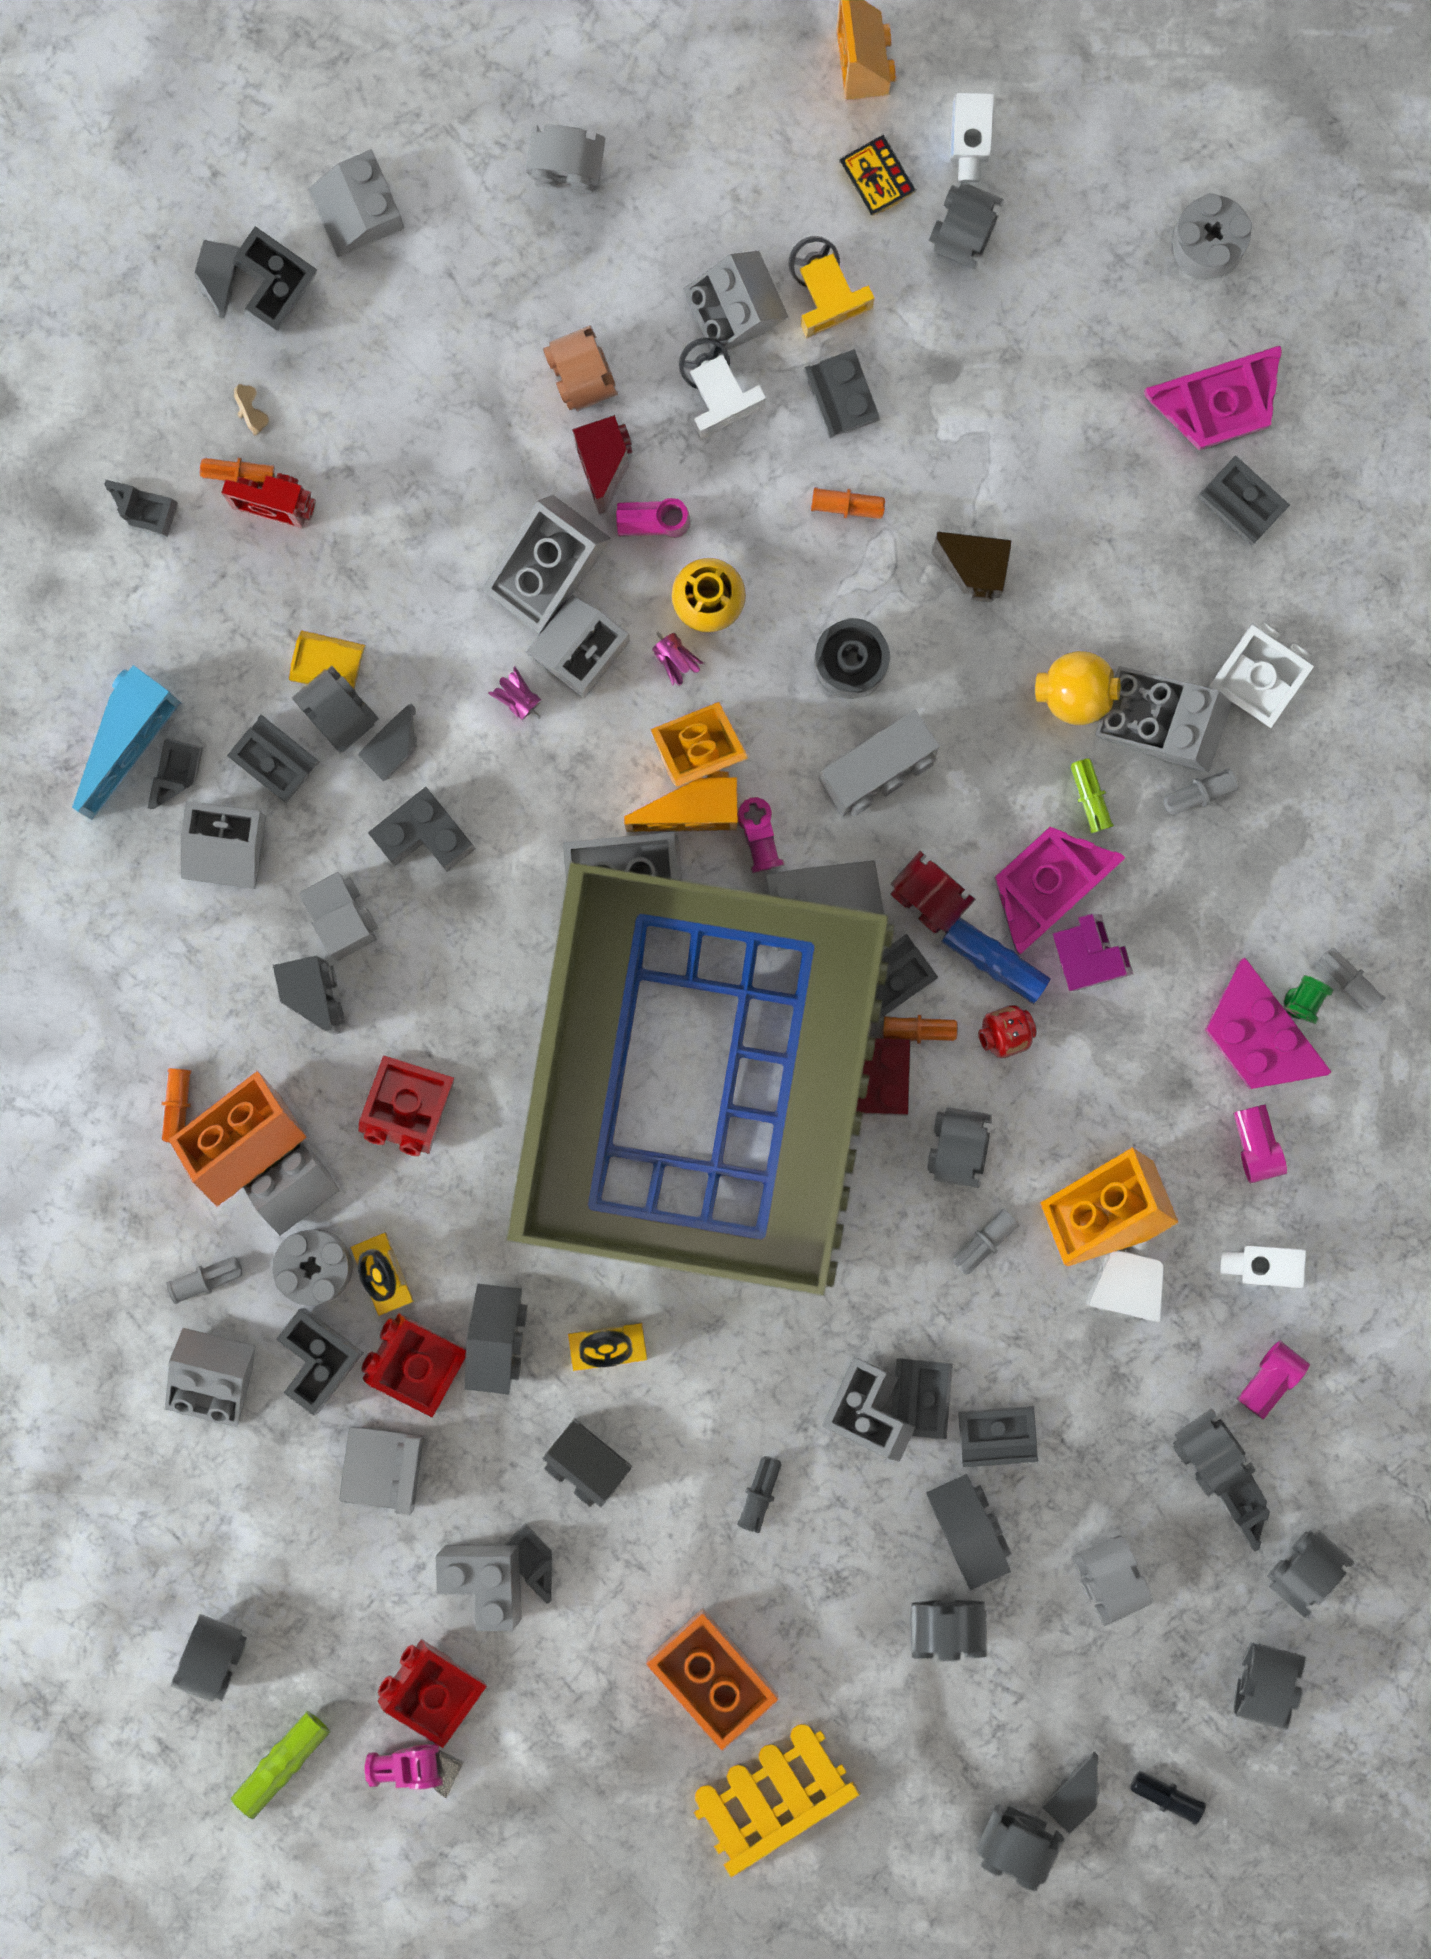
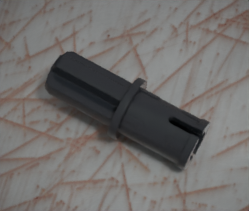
[1130,1771,1206,1825]

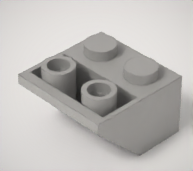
[683,251,788,354]
[526,595,630,698]
[180,801,266,889]
[243,1140,340,1236]
[165,1328,255,1427]

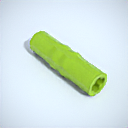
[230,1711,330,1819]

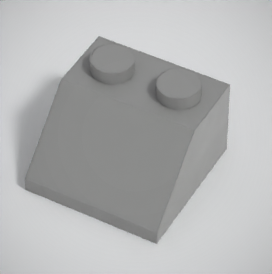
[309,149,405,257]

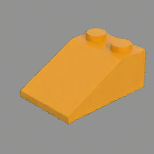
[836,0,896,100]
[650,702,748,787]
[624,771,737,832]
[1040,1147,1179,1267]

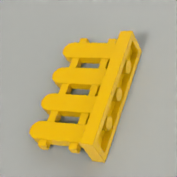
[693,1724,861,1878]

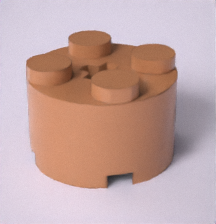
[543,325,618,412]

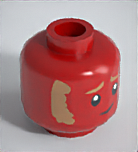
[978,1005,1037,1058]

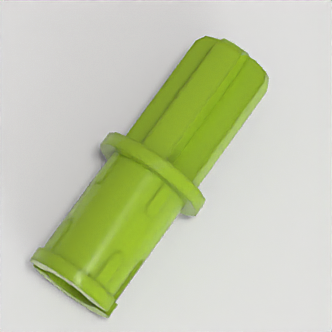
[1071,758,1114,834]

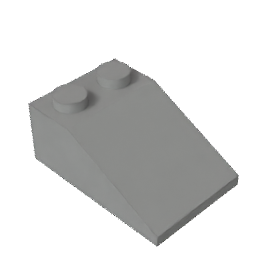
[482,495,611,634]
[563,832,682,883]
[765,860,884,951]

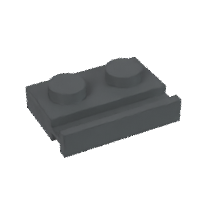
[804,349,880,438]
[1198,455,1290,546]
[227,714,320,803]
[875,934,938,1020]
[892,1358,953,1439]
[958,1406,1038,1468]

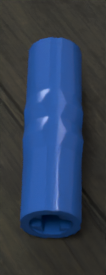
[941,917,1051,1004]

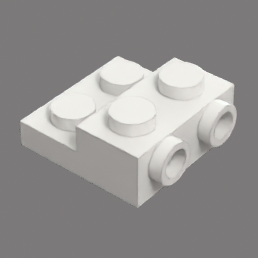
[1209,622,1314,728]

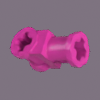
[737,797,784,873]
[364,1744,443,1789]

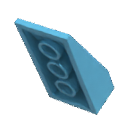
[72,665,181,820]

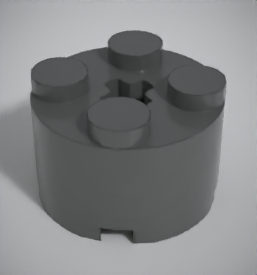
[929,182,1004,269]
[814,618,890,699]
[292,666,379,754]
[927,1107,992,1188]
[1173,1408,1256,1497]
[1267,1530,1354,1618]
[910,1600,987,1661]
[170,1614,247,1702]
[1234,1643,1305,1730]
[976,1805,1064,1891]

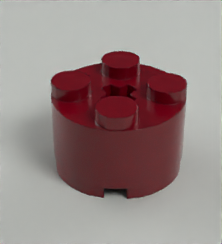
[890,851,976,934]

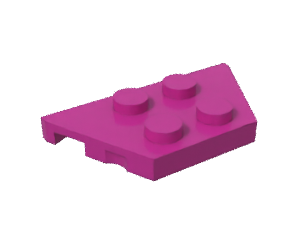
[1144,345,1282,450]
[994,827,1125,955]
[1205,958,1331,1089]

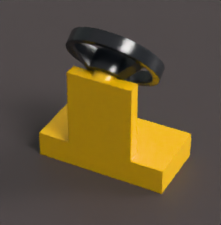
[788,236,875,338]
[350,1232,414,1316]
[568,1323,648,1371]

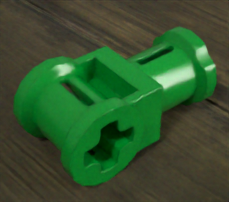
[1283,975,1334,1024]

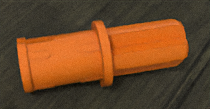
[199,458,275,487]
[811,487,885,519]
[883,1015,958,1044]
[161,1068,191,1143]

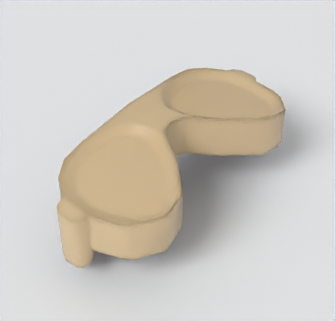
[234,384,269,435]

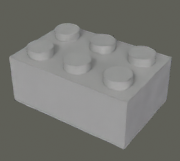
[818,709,940,817]

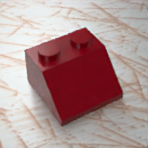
[572,415,633,514]

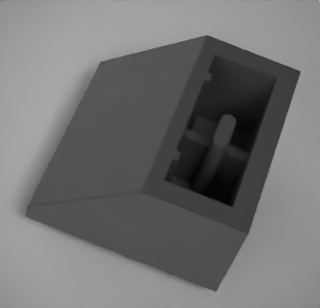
[273,956,345,1035]
[542,1418,632,1507]

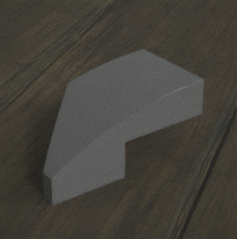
[195,240,240,319]
[104,480,178,537]
[357,704,417,781]
[148,739,203,809]
[1219,1475,1270,1552]
[504,1523,552,1604]
[1042,1752,1100,1834]

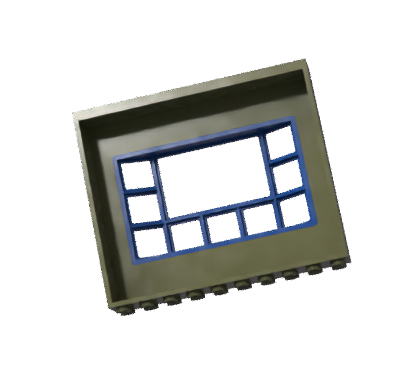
[507,862,895,1296]

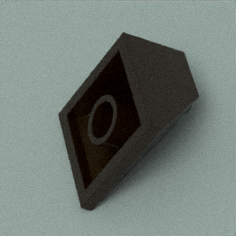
[931,531,1012,602]

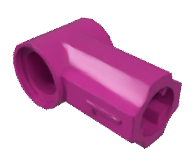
[616,498,691,538]
[1233,1104,1287,1184]
[1237,1340,1310,1420]

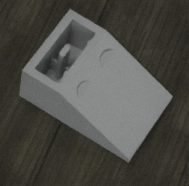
[1095,666,1233,772]

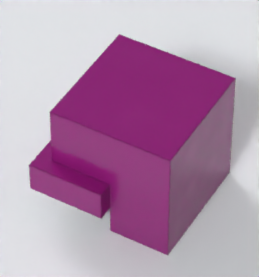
[1052,913,1134,991]

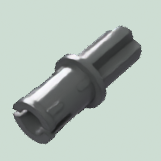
[737,1456,781,1533]

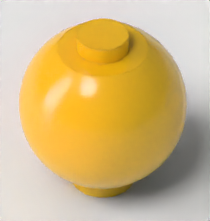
[671,558,746,632]
[1035,651,1121,725]

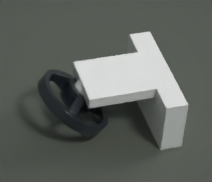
[679,338,766,440]

